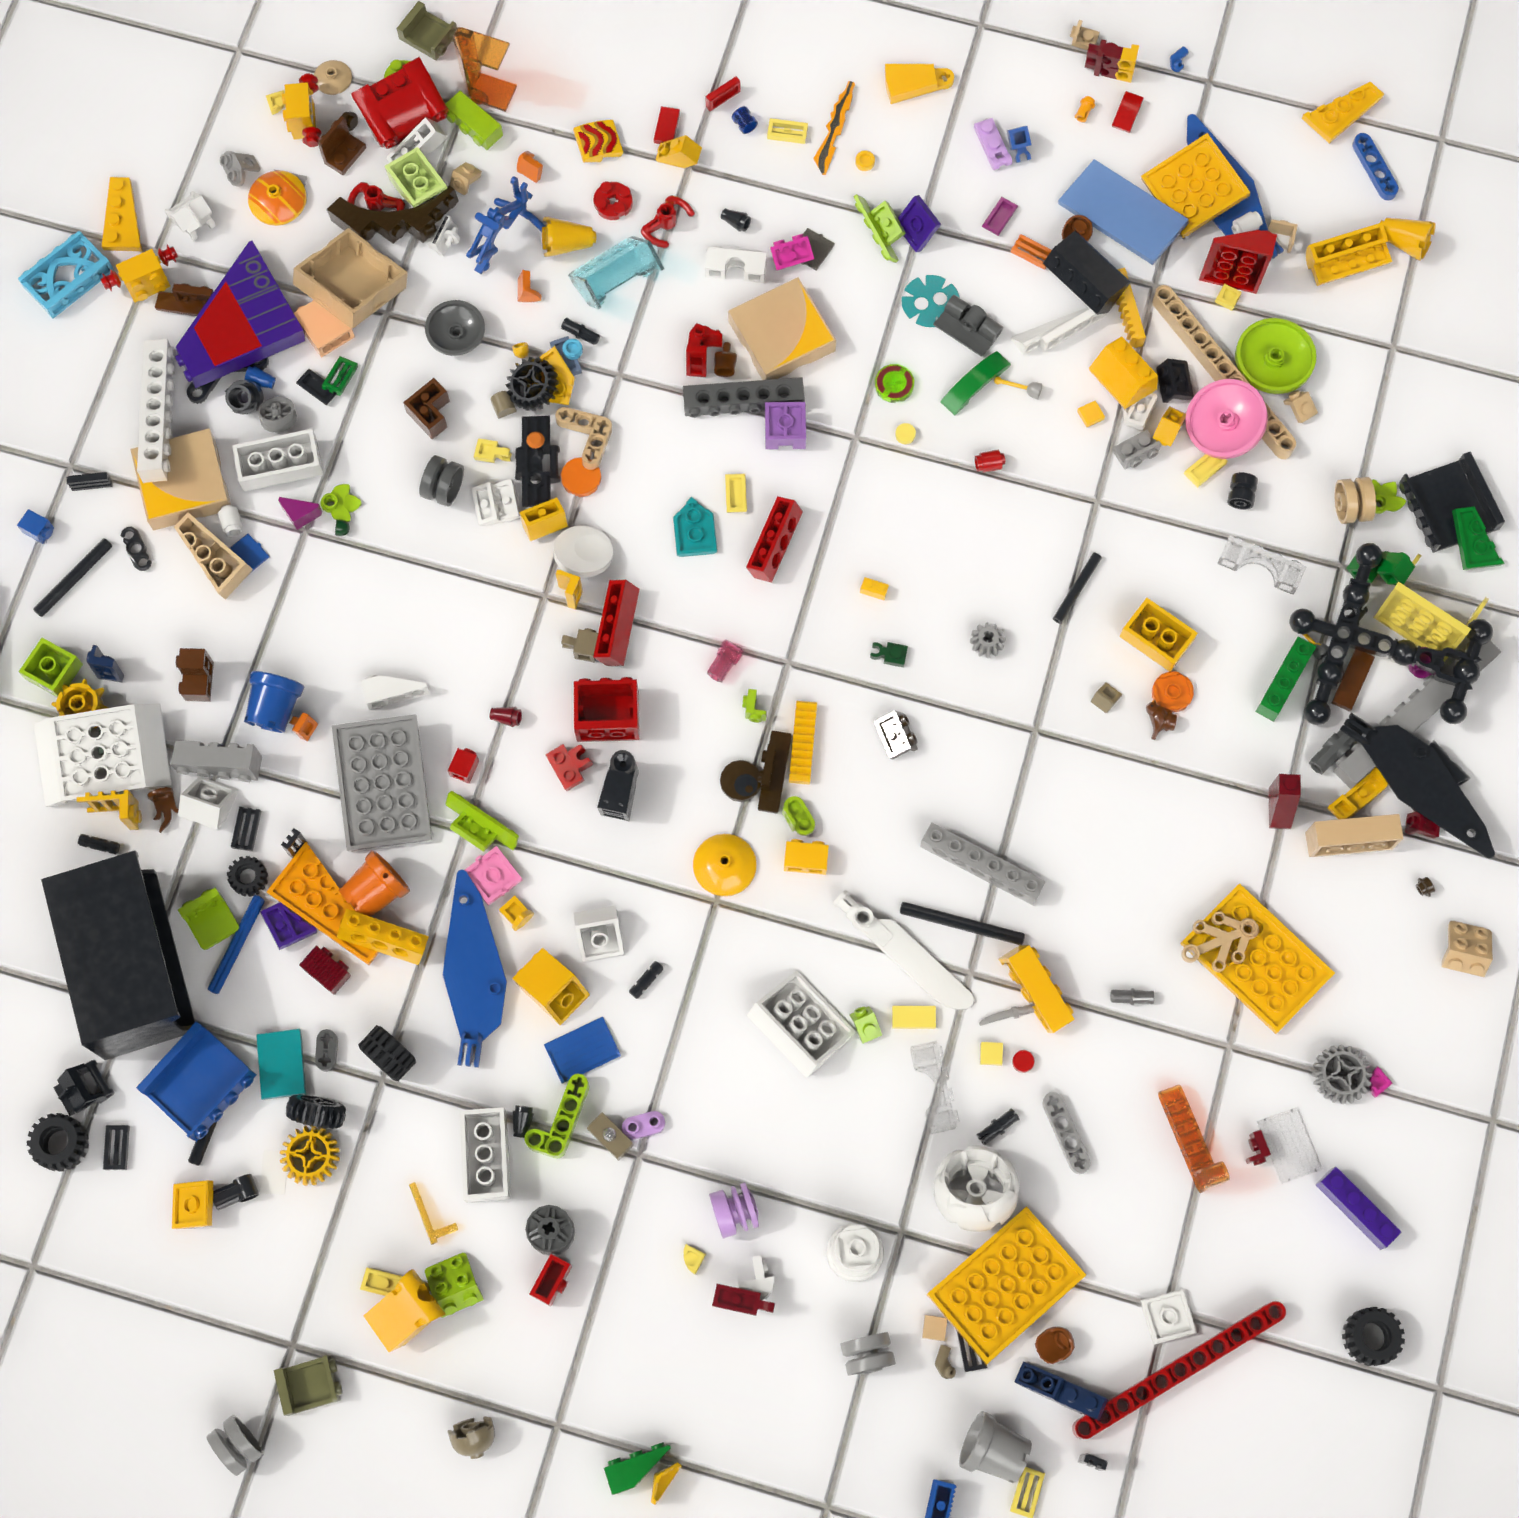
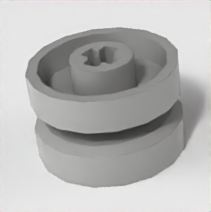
[840,1332,896,1376]
[206,1415,264,1476]

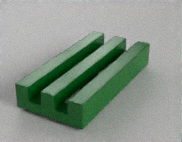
[322,356,358,396]

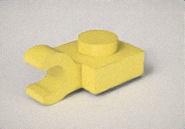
[474,438,512,463]

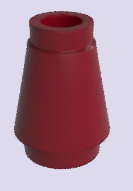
[489,707,522,727]

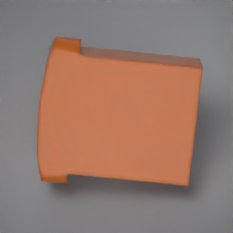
[517,151,543,183]
[517,270,541,302]

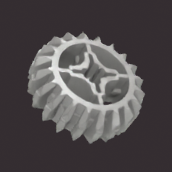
[1312,1045,1372,1104]

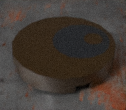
[720,760,761,802]

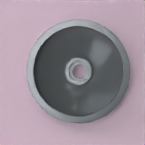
[425,300,485,356]

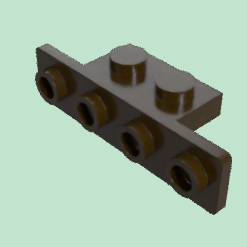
[758,731,792,814]

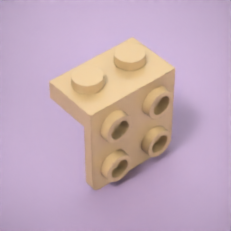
[1442,921,1493,977]

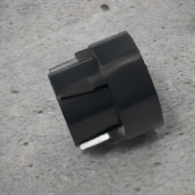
[225,380,264,414]

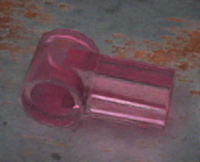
[707,639,744,683]

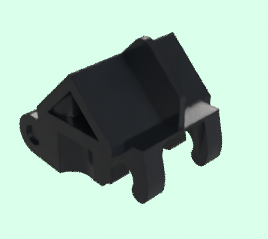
[53,1060,115,1116]

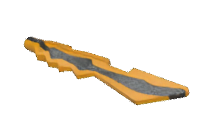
[813,81,855,175]

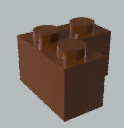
[403,378,450,440]
[175,648,214,702]

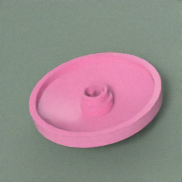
[1185,379,1268,459]

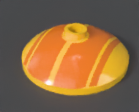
[248,170,307,226]

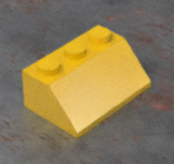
[1089,336,1158,409]

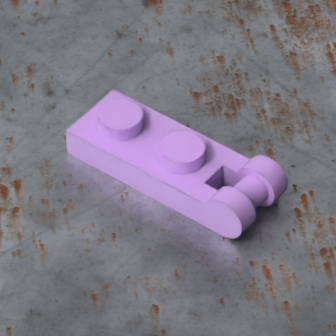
[974,118,1012,170]

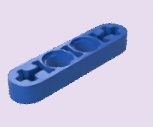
[1352,133,1399,201]

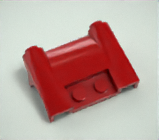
[351,56,449,149]

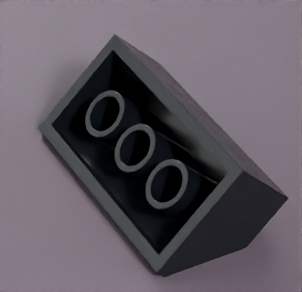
[1043,231,1131,315]

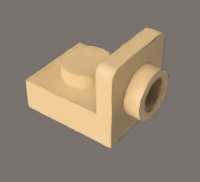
[1070,20,1100,50]

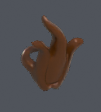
[147,787,179,833]

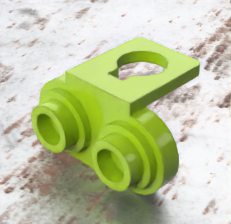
[782,796,815,836]

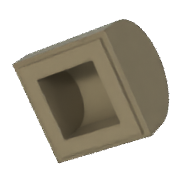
[490,391,517,419]

